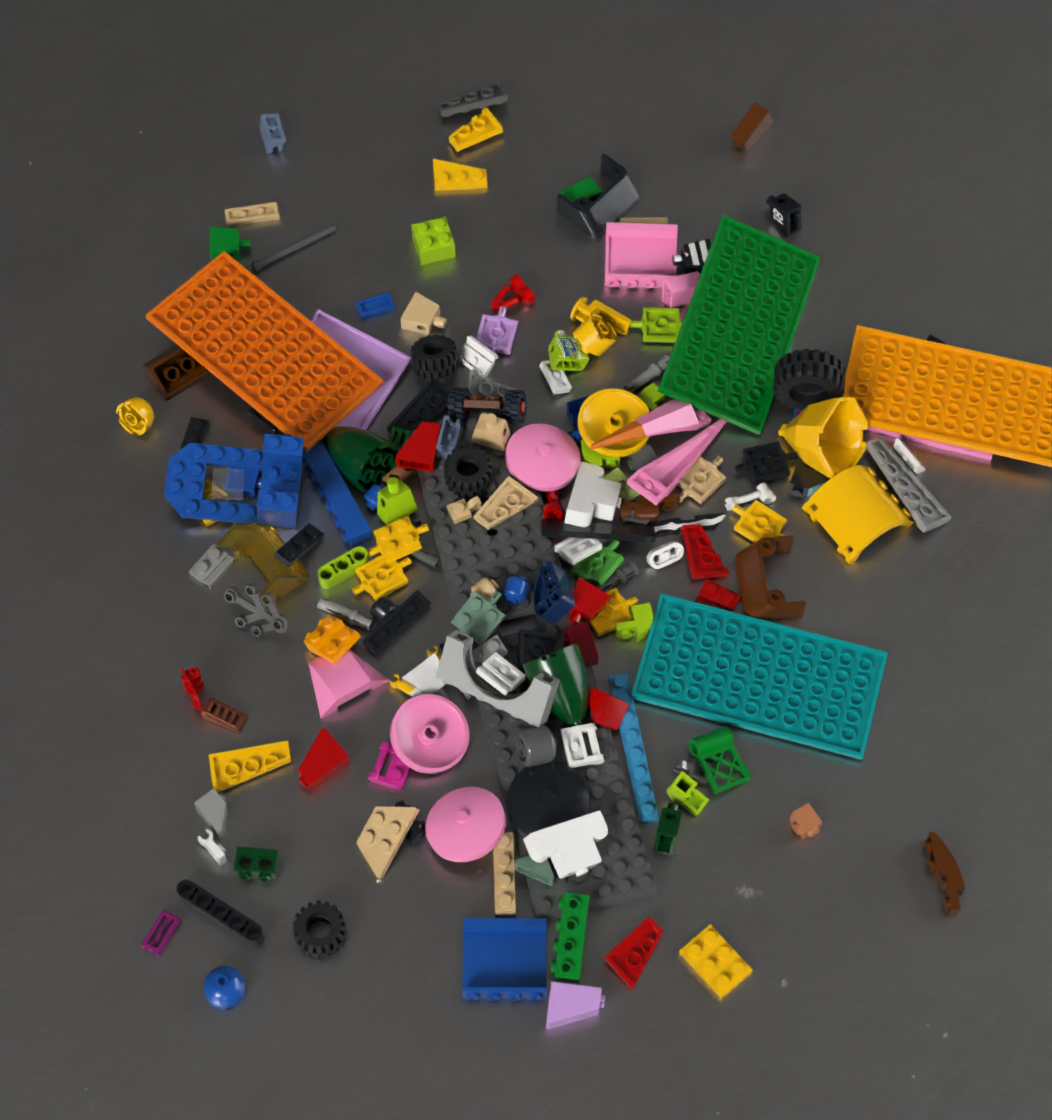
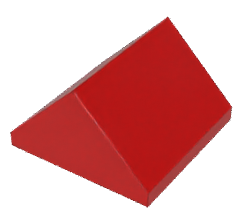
[588,685,629,731]

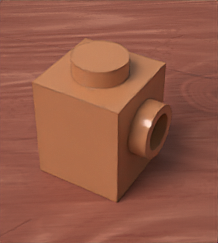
[790,803,822,839]

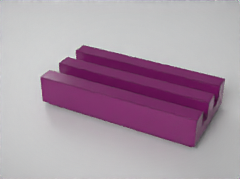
[141,910,181,956]

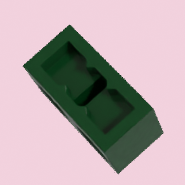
[233,846,280,882]

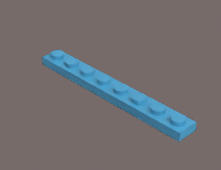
[608,673,659,825]

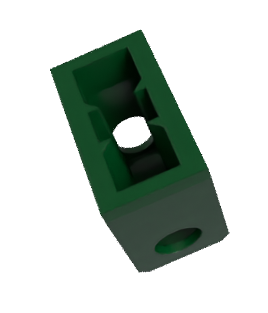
[653,803,682,856]

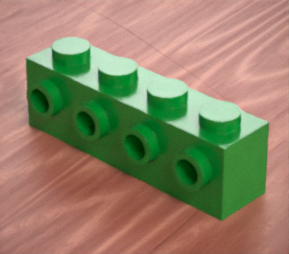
[551,892,589,980]

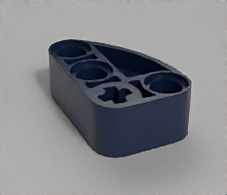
[533,561,575,624]

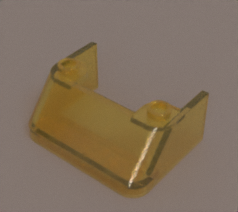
[217,522,310,600]

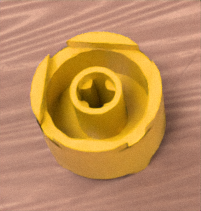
[573,314,617,356]

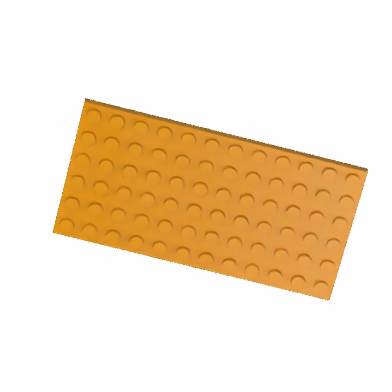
[843,325,1052,467]

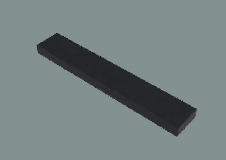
[540,519,656,542]

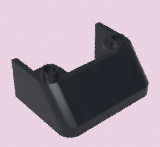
[557,153,639,238]

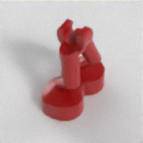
[491,274,536,313]
[543,490,566,520]

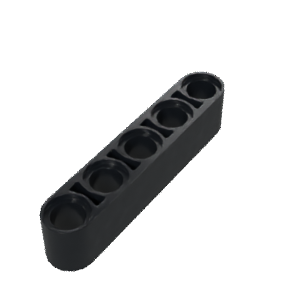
[176,880,264,947]

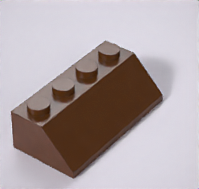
[142,344,210,399]

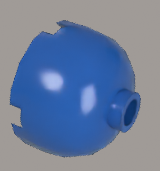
[203,966,246,1010]

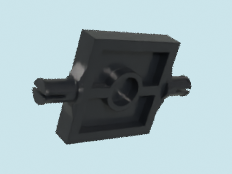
[735,441,798,484]

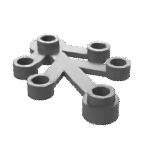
[224,583,290,637]

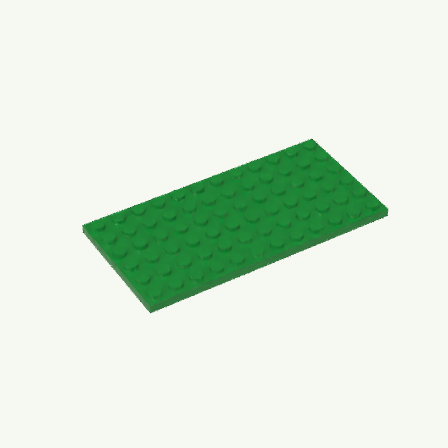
[657,215,821,435]

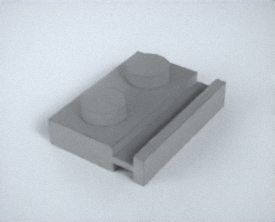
[189,544,236,589]

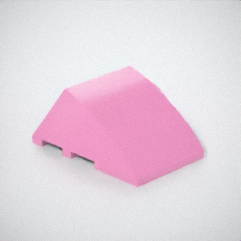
[308,649,389,719]

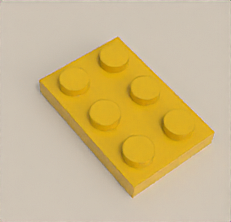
[679,924,753,999]

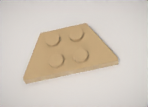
[356,806,420,879]

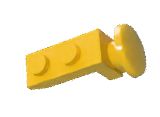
[570,297,632,335]

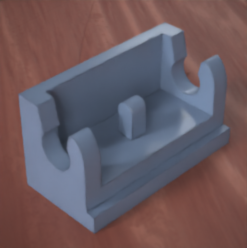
[259,113,286,154]
[436,415,463,459]

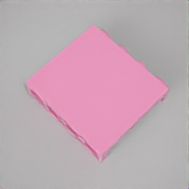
[605,222,678,288]

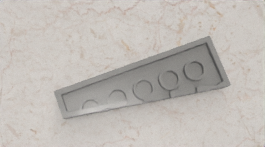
[866,436,952,533]

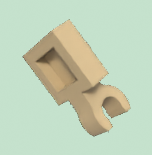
[447,496,482,525]

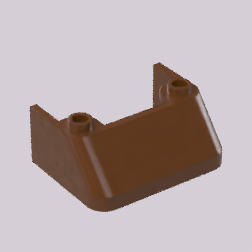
[735,535,806,621]

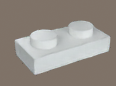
[539,360,572,394]

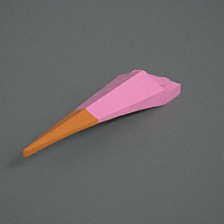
[590,399,712,450]

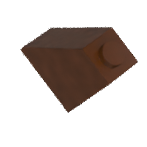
[730,102,774,150]

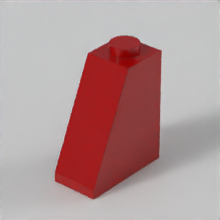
[396,422,441,472]
[298,727,350,792]

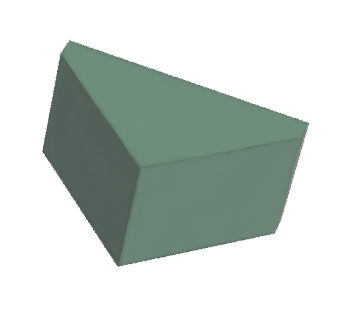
[514,855,554,887]

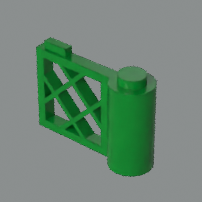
[688,726,752,794]

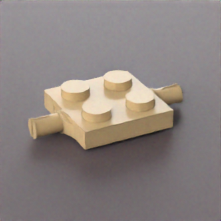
[677,456,726,504]

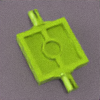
[630,307,683,343]

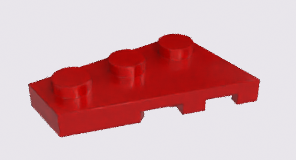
[681,524,730,579]
[603,916,664,990]

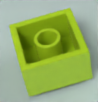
[411,217,456,265]

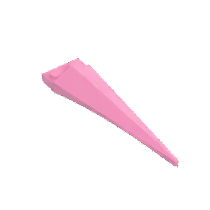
[627,419,727,505]

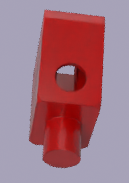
[568,577,611,625]

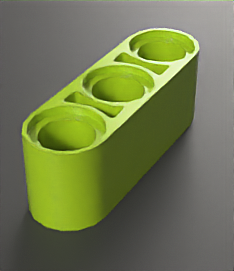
[318,546,369,589]

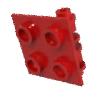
[180,667,204,713]

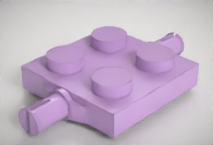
[476,306,518,355]

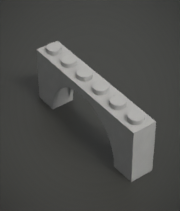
[436,630,560,727]

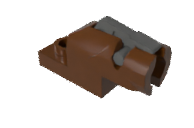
[620,493,678,525]

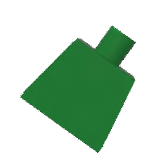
[210,227,251,261]

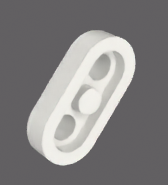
[647,541,684,569]

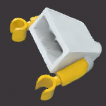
[389,646,449,698]

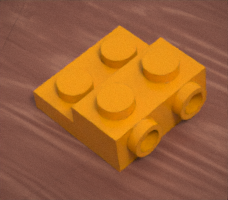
[304,614,361,664]

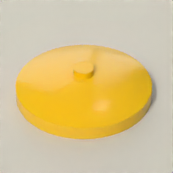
[577,389,650,457]

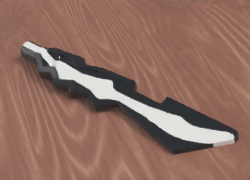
[636,513,726,536]

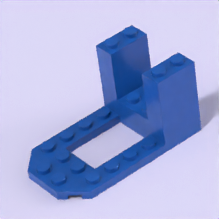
[164,434,304,529]

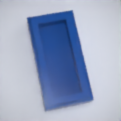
[355,292,395,320]

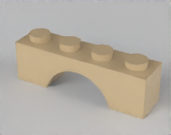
[493,832,516,918]

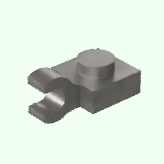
[673,758,711,785]

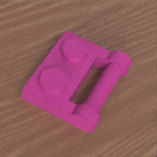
[368,742,411,791]

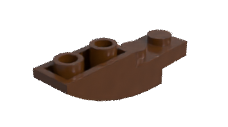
[924,832,965,916]

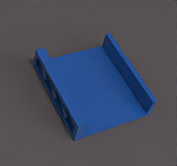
[462,918,547,1001]

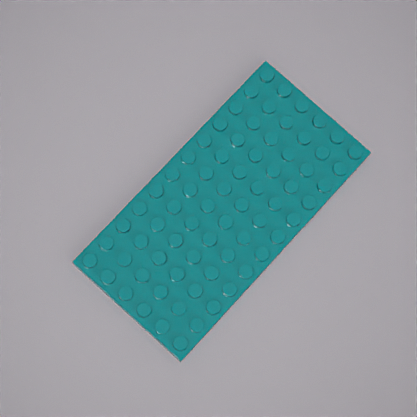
[631,593,888,760]

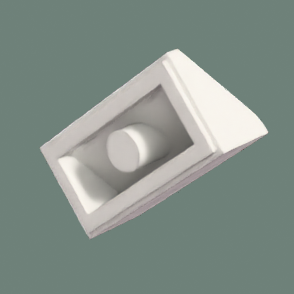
[893,438,926,476]

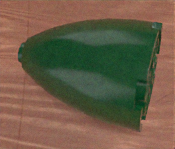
[326,426,397,493]
[523,643,589,727]

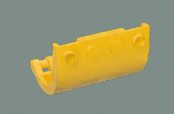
[802,465,914,564]

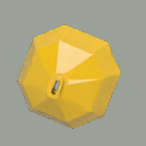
[778,397,868,478]

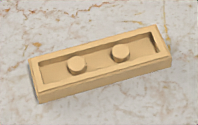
[224,202,280,227]

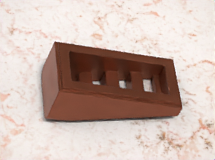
[202,697,248,733]

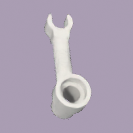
[725,483,776,511]

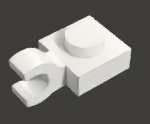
[197,829,227,866]

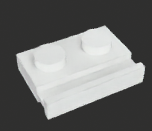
[457,336,499,378]
[555,537,602,565]
[476,652,526,696]

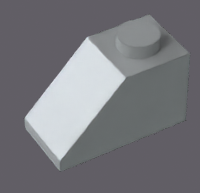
[194,788,228,839]

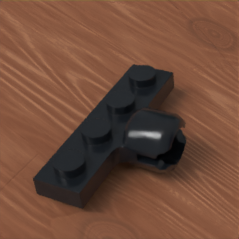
[362,589,431,656]

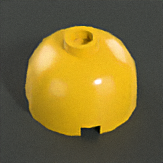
[116,397,154,435]

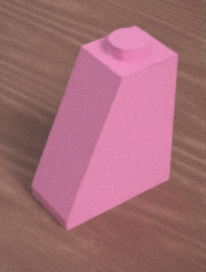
[661,271,700,309]

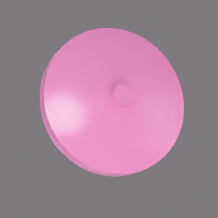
[505,423,580,492]
[390,694,469,774]
[425,787,506,862]

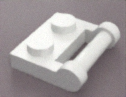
[560,723,605,768]

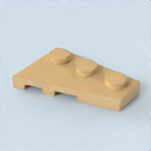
[473,476,539,530]

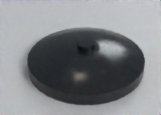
[507,761,589,835]

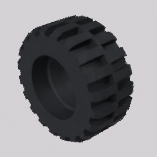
[773,349,845,410]

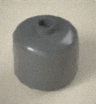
[515,725,557,767]

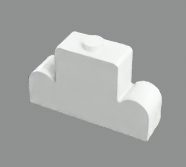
[564,461,622,527]
[523,810,608,879]

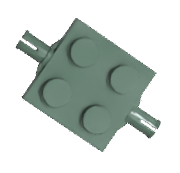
[451,590,506,645]

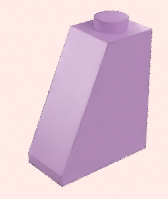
[546,982,605,1029]

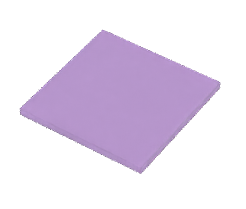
[310,309,412,430]

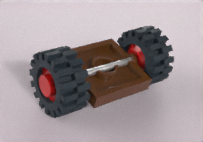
[447,388,527,424]

